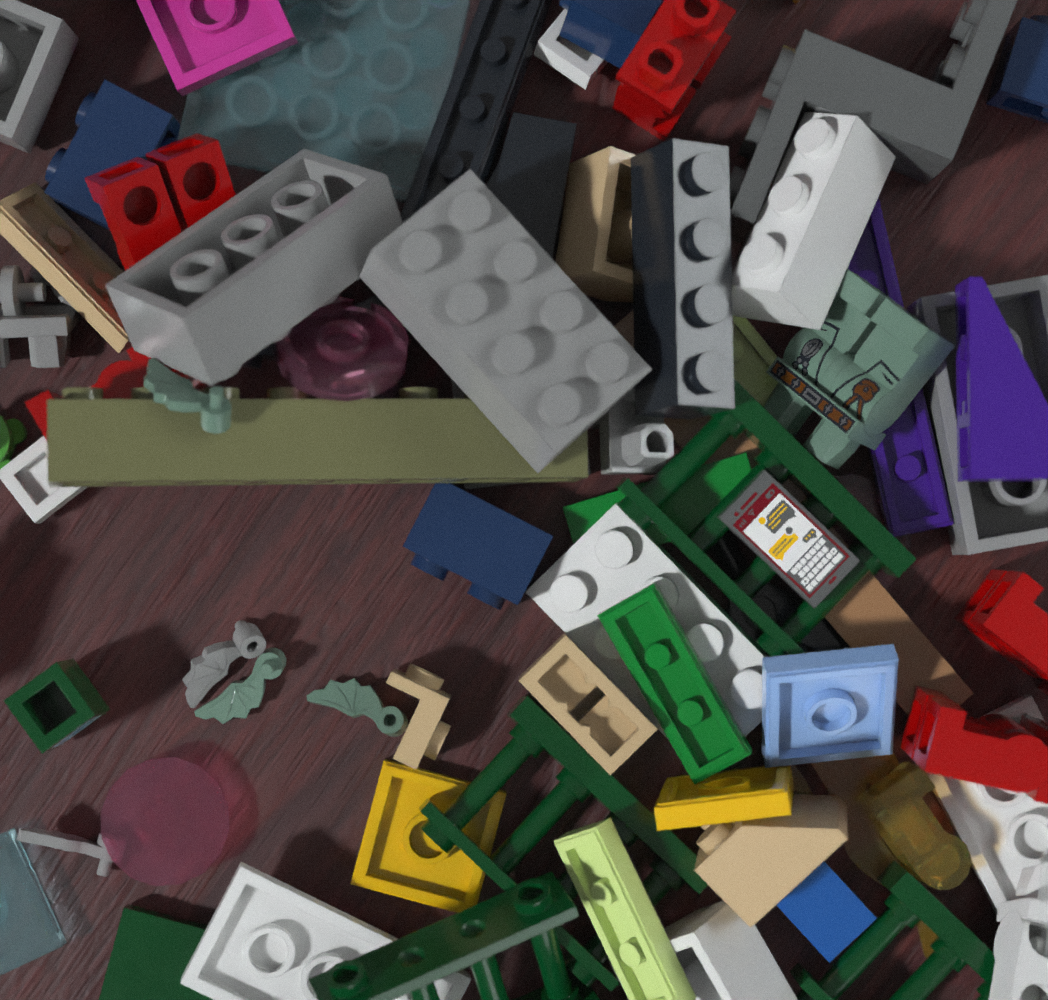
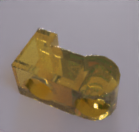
[855,761,971,890]

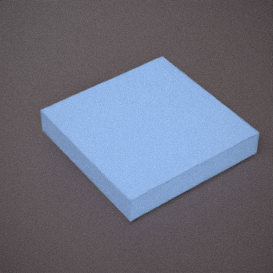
[761,644,899,768]

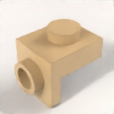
[386,664,452,769]

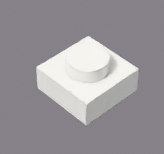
[534,9,607,90]
[0,436,87,524]

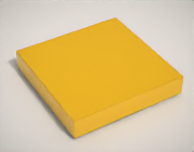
[350,759,507,913]
[654,765,794,831]

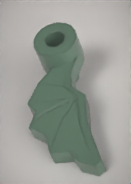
[144,358,232,434]
[194,647,287,724]
[307,678,408,737]

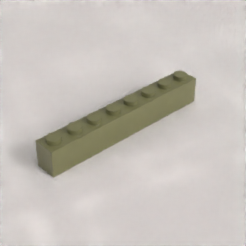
[47,387,588,487]

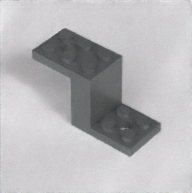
[729,0,1017,243]

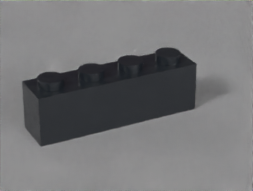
[631,138,735,420]

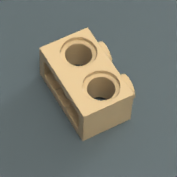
[519,632,658,775]

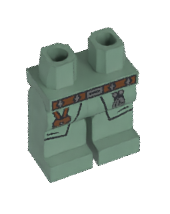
[764,268,955,469]

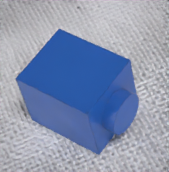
[776,861,877,963]

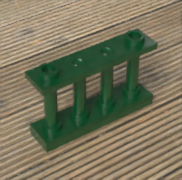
[615,379,917,657]
[419,696,708,991]
[789,860,995,1000]
[308,871,600,1000]

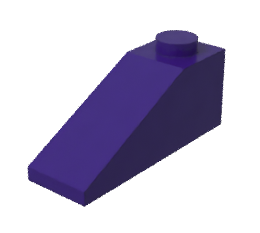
[955,277,1048,482]

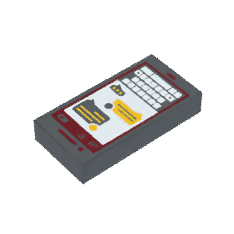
[717,470,860,608]

